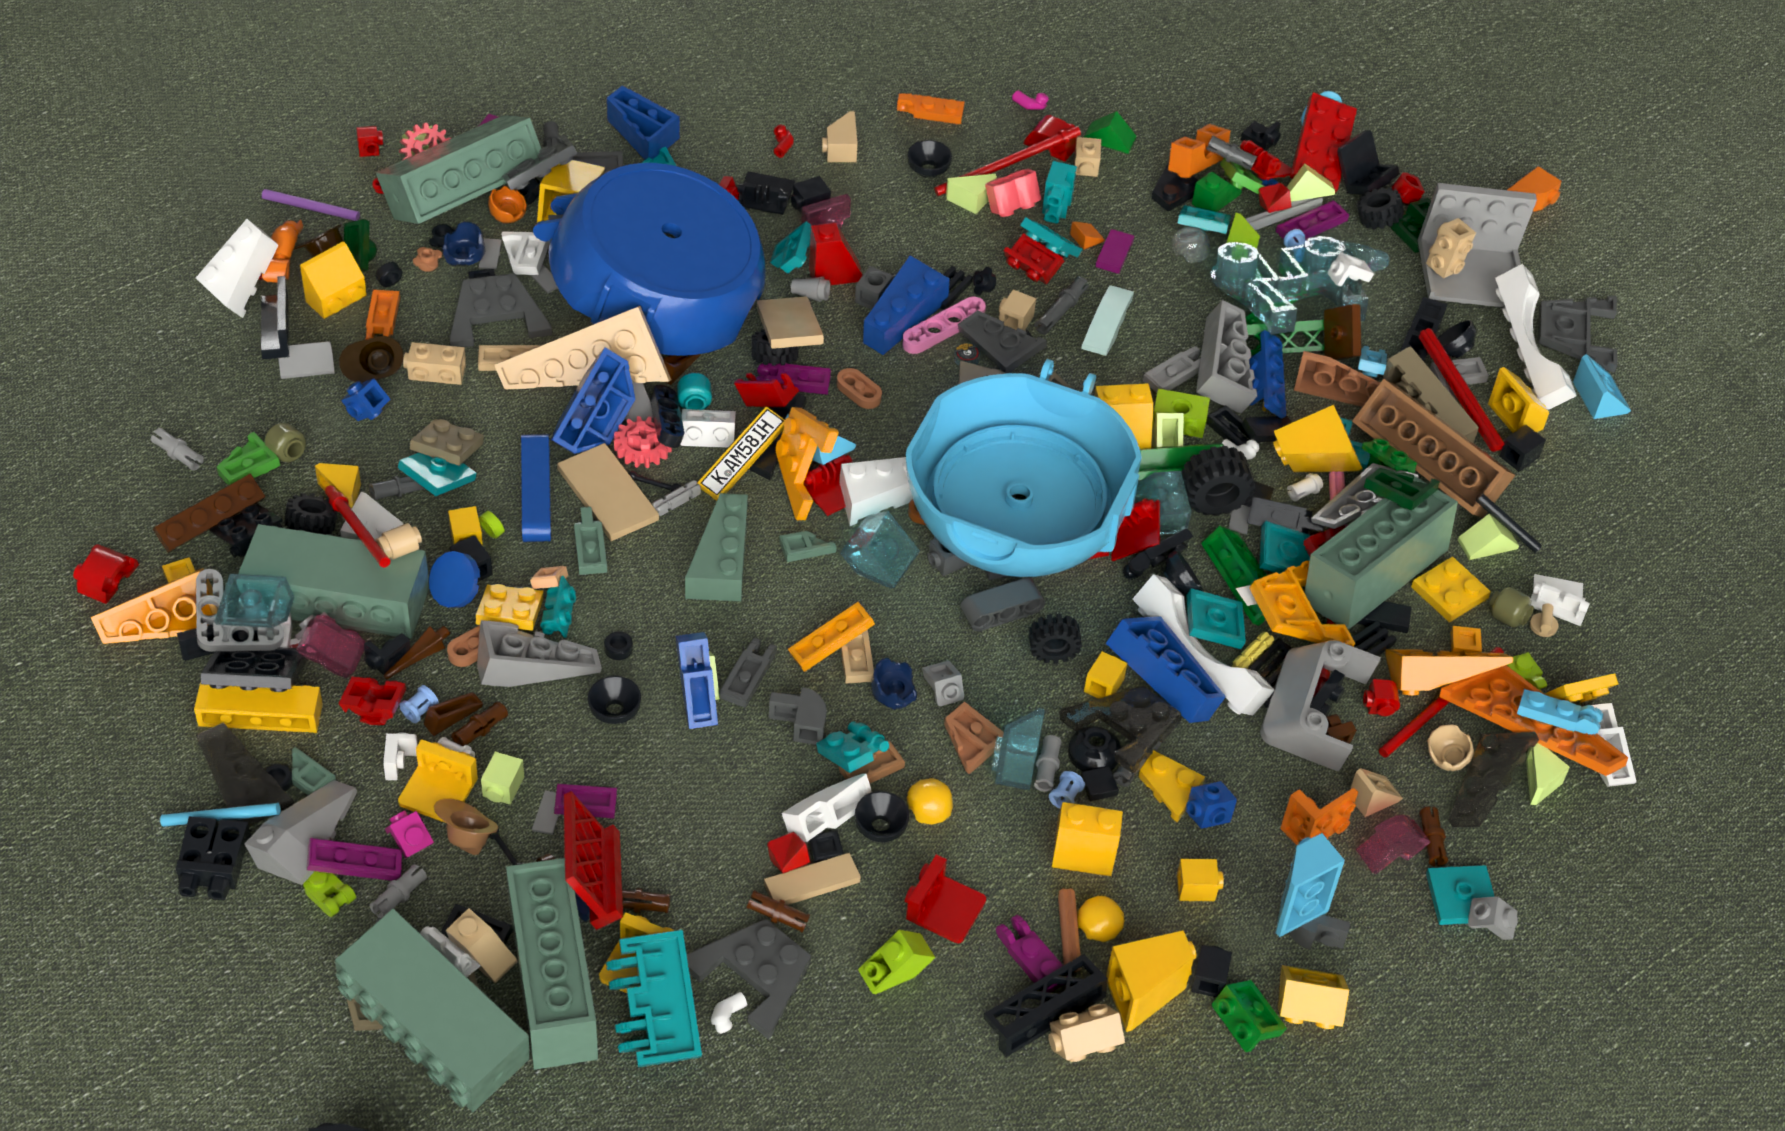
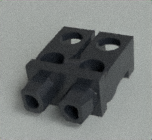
[176,816,251,901]

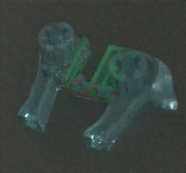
[1210,236,1390,335]

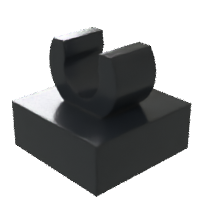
[517,177,541,204]

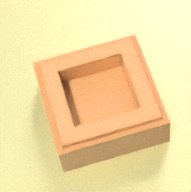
[530,566,568,589]

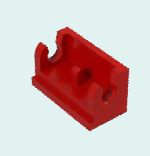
[734,373,799,407]

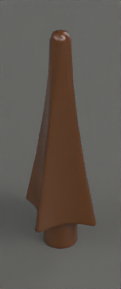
[384,626,450,679]

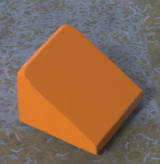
[1070,221,1105,250]

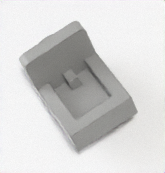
[1468,896,1518,940]

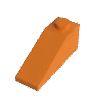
[1507,166,1562,212]

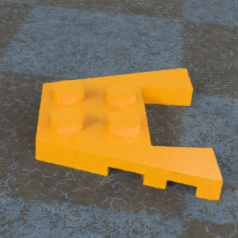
[776,407,839,521]
[1249,561,1356,647]

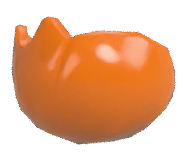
[488,186,527,223]

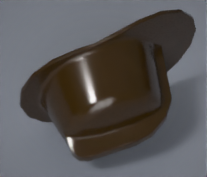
[294,224,344,257]
[339,336,404,383]

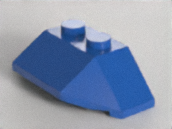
[551,347,635,454]

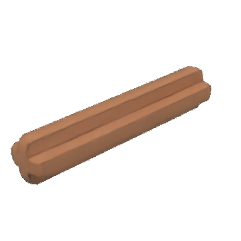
[1058,888,1081,972]

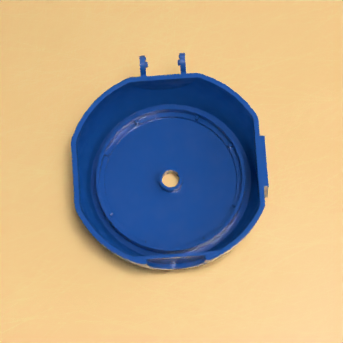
[533,163,766,356]

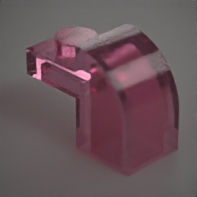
[1355,815,1430,874]

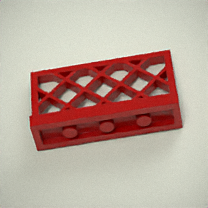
[564,791,623,930]

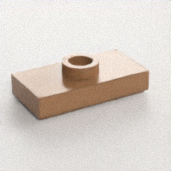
[839,741,905,784]

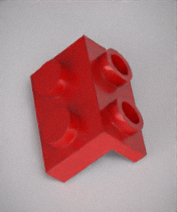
[1003,233,1065,285]

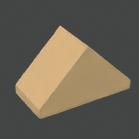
[1350,768,1403,817]

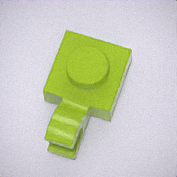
[1507,652,1547,692]

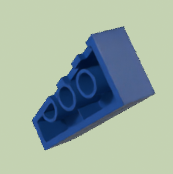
[1106,616,1226,723]

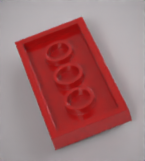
[1290,92,1357,193]

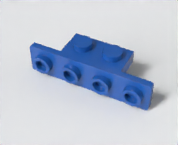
[1249,330,1286,419]

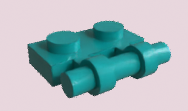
[816,721,889,773]

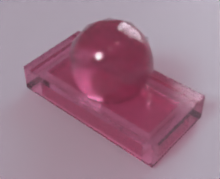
[801,194,851,228]

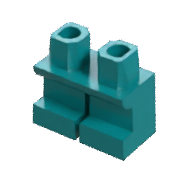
[1042,161,1077,224]

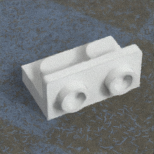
[681,409,736,448]

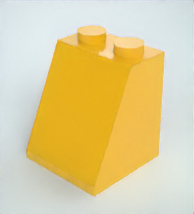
[537,160,605,223]
[1094,383,1153,449]
[1273,405,1362,472]
[1052,802,1123,876]
[1106,930,1196,1032]

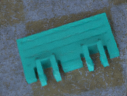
[606,930,702,1067]

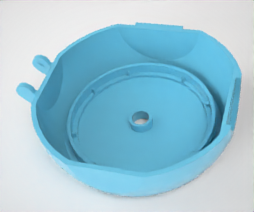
[906,359,1142,577]

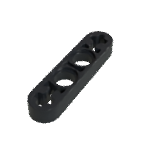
[650,385,685,448]

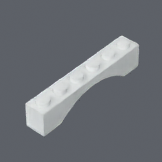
[1495,264,1576,410]
[1133,574,1274,716]

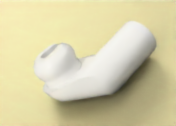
[1222,439,1260,460]
[711,992,747,1033]

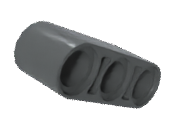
[960,578,1045,631]

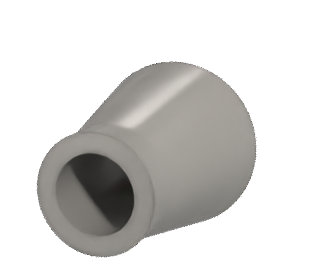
[791,277,830,302]

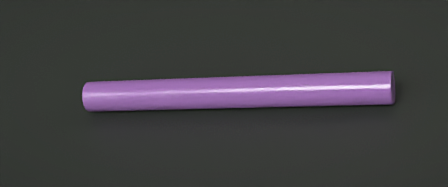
[262,189,360,221]

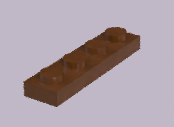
[153,474,265,553]

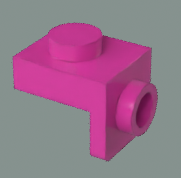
[385,810,434,859]

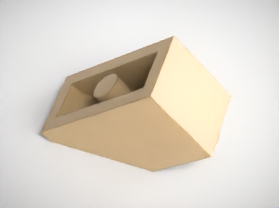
[822,111,857,162]
[446,908,518,984]

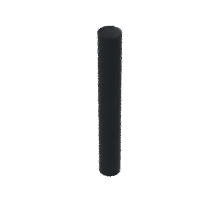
[1475,492,1542,553]

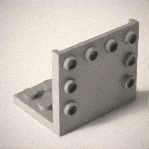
[1418,183,1537,307]

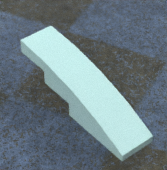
[1081,285,1134,356]

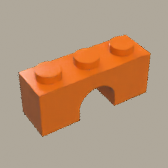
[1168,124,1231,178]

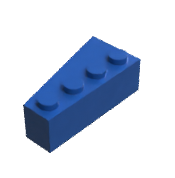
[863,256,949,355]

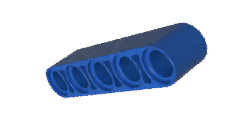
[521,434,551,542]

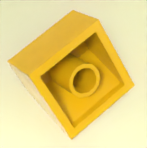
[300,242,367,319]
[1488,367,1549,433]
[1278,965,1349,1029]

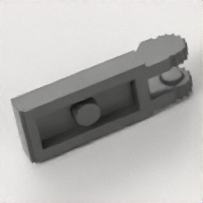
[720,637,778,708]

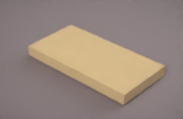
[757,296,824,349]
[557,443,659,541]

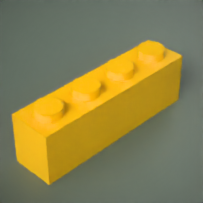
[194,682,323,733]

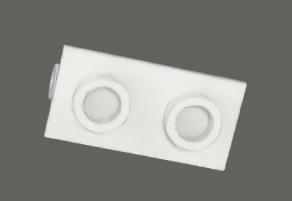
[1531,582,1590,626]
[420,926,480,977]

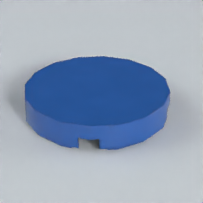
[429,551,480,608]

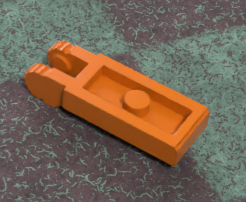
[366,290,400,339]

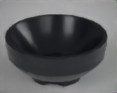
[907,140,952,177]
[1438,320,1476,358]
[1164,549,1203,595]
[588,676,641,724]
[1068,726,1121,772]
[855,791,909,842]

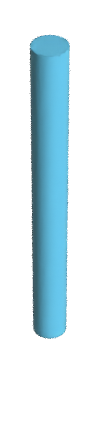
[160,803,281,827]

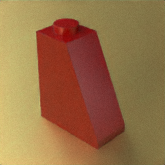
[809,223,863,286]

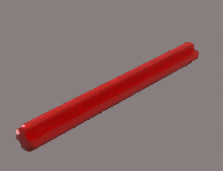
[1419,328,1504,452]

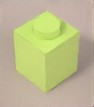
[481,752,524,805]

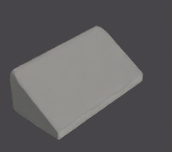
[278,341,335,379]

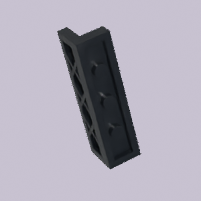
[261,276,290,359]
[984,954,1107,1057]

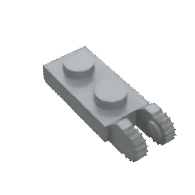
[1143,346,1201,393]

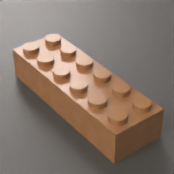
[1352,379,1515,518]

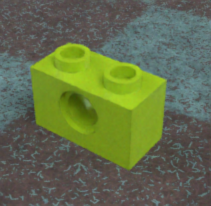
[1152,389,1210,438]

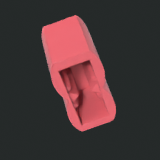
[985,169,1041,217]

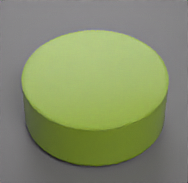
[479,511,505,539]

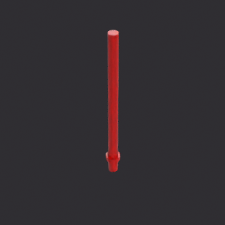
[934,126,1081,196]
[1379,647,1504,758]

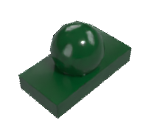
[344,219,377,272]

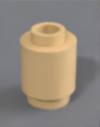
[376,523,422,560]

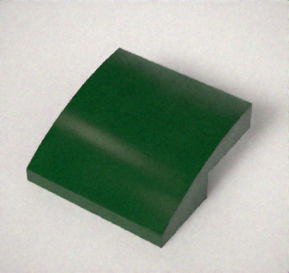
[1390,198,1431,253]

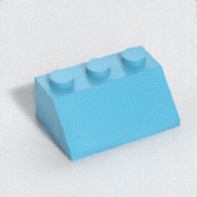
[1276,833,1345,937]

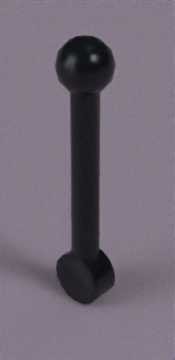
[628,471,681,492]
[489,828,522,865]

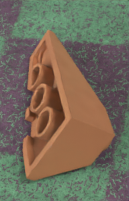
[1294,351,1380,407]

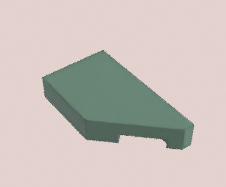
[779,531,836,562]
[292,747,336,795]

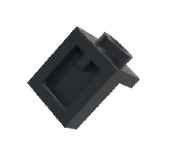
[1241,121,1281,151]
[364,633,410,675]

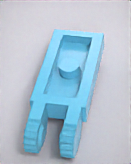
[1358,346,1387,377]
[1517,689,1603,735]

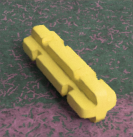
[1232,631,1274,669]

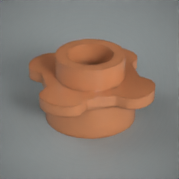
[413,247,442,272]

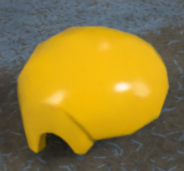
[907,778,953,825]
[1077,896,1125,942]

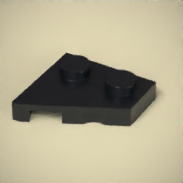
[1151,162,1199,212]

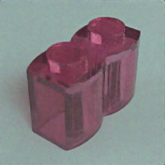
[296,615,366,678]

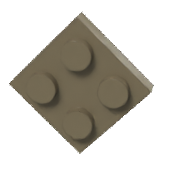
[410,419,484,466]

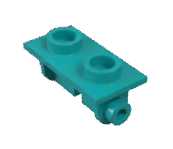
[540,576,576,638]

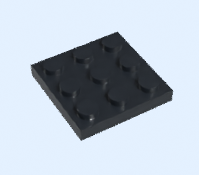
[201,647,307,692]

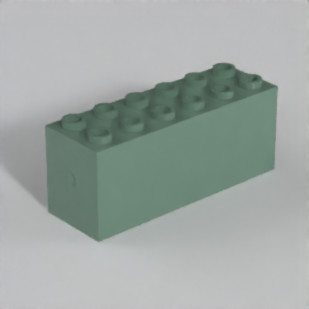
[376,115,541,224]
[1305,476,1458,630]
[237,524,429,639]
[506,858,598,1070]
[335,909,530,1112]

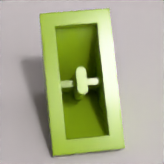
[1222,213,1260,264]

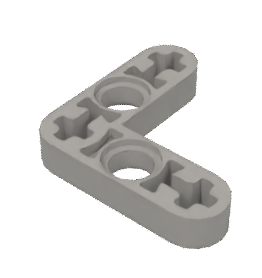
[196,569,284,652]

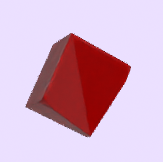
[1258,183,1292,213]
[767,832,810,873]

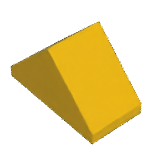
[315,463,361,509]

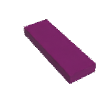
[1276,200,1349,242]
[307,838,402,881]

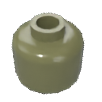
[265,423,306,463]
[1490,587,1534,628]

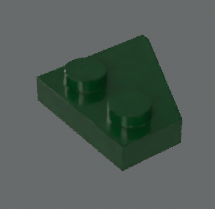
[1364,468,1440,511]

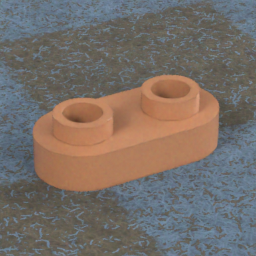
[837,368,882,409]
[447,625,480,667]

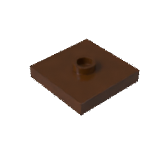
[1324,304,1361,361]

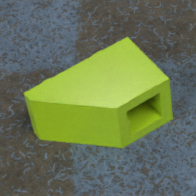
[858,929,936,994]

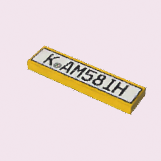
[697,407,785,501]

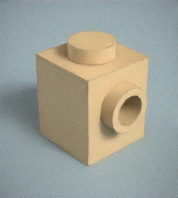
[1074,137,1101,177]
[999,290,1036,330]

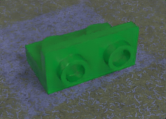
[1362,439,1417,473]
[1212,980,1287,1052]

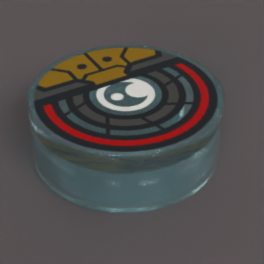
[954,343,980,365]

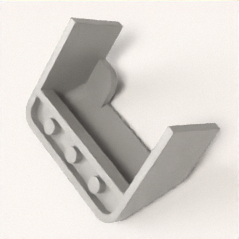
[1260,640,1381,772]

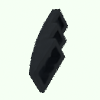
[1400,296,1448,363]

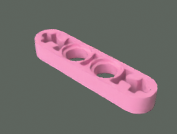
[902,297,986,354]

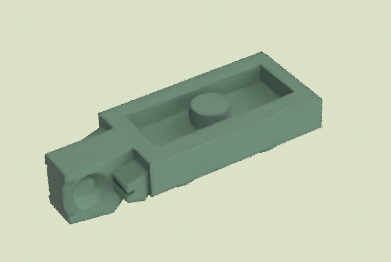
[574,507,607,575]

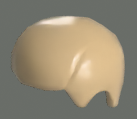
[1427,724,1474,771]

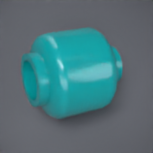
[677,373,712,410]

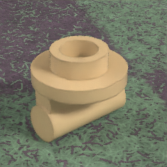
[1530,603,1558,637]

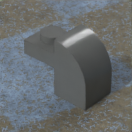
[769,687,827,745]
[1289,915,1350,950]

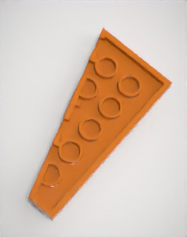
[1439,665,1629,776]

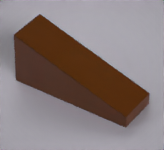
[663,354,701,385]
[423,692,483,736]

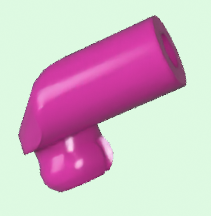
[1012,90,1049,110]

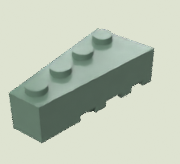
[685,493,748,602]

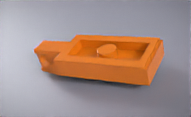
[897,93,965,124]

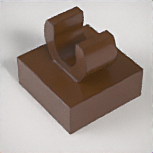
[1326,714,1357,744]

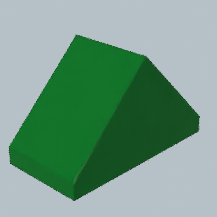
[1084,111,1136,154]

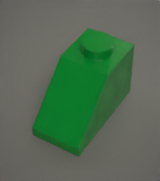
[1192,171,1242,212]

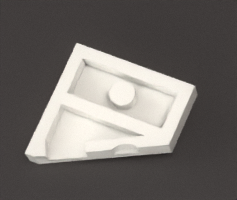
[501,232,550,275]
[340,492,404,540]

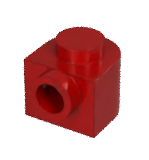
[356,126,383,157]
[1391,172,1425,204]
[1363,679,1400,716]

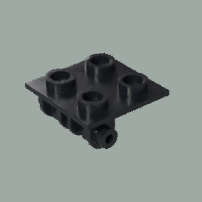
[737,171,795,215]
[210,504,283,558]

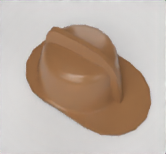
[434,799,498,855]

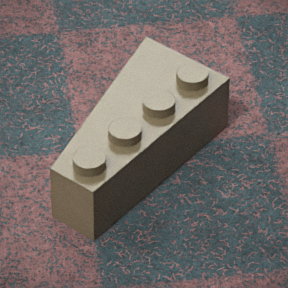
[1382,346,1479,443]

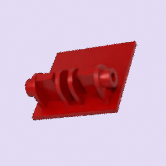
[1240,140,1292,180]
[803,455,853,516]
[1111,498,1160,561]

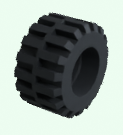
[1181,446,1255,516]

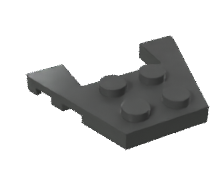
[450,273,552,347]
[1538,296,1617,373]
[687,919,811,1040]

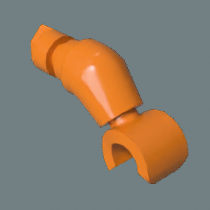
[262,220,303,283]

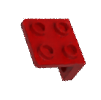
[905,854,986,944]

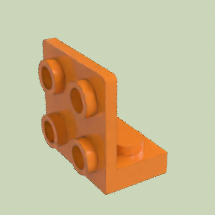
[1280,788,1358,845]

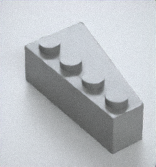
[1196,300,1257,414]

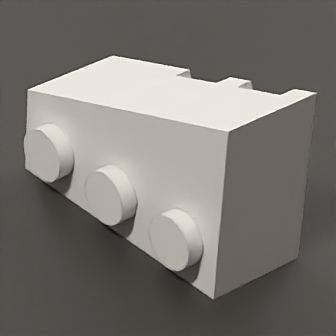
[196,219,278,318]
[839,457,913,526]

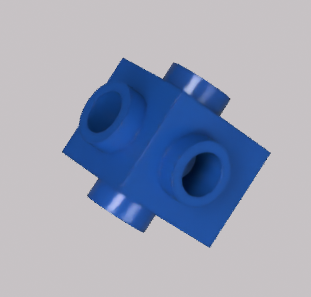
[341,378,391,421]
[1185,781,1237,829]

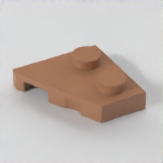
[944,702,1008,774]

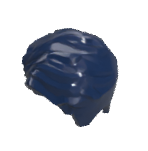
[442,221,486,266]
[871,658,917,710]

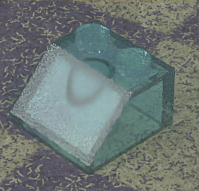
[1134,471,1192,535]
[840,511,920,589]
[214,574,294,628]
[991,708,1045,790]

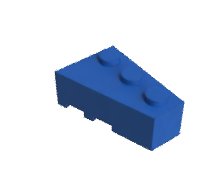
[607,86,680,160]

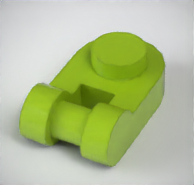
[303,871,357,917]

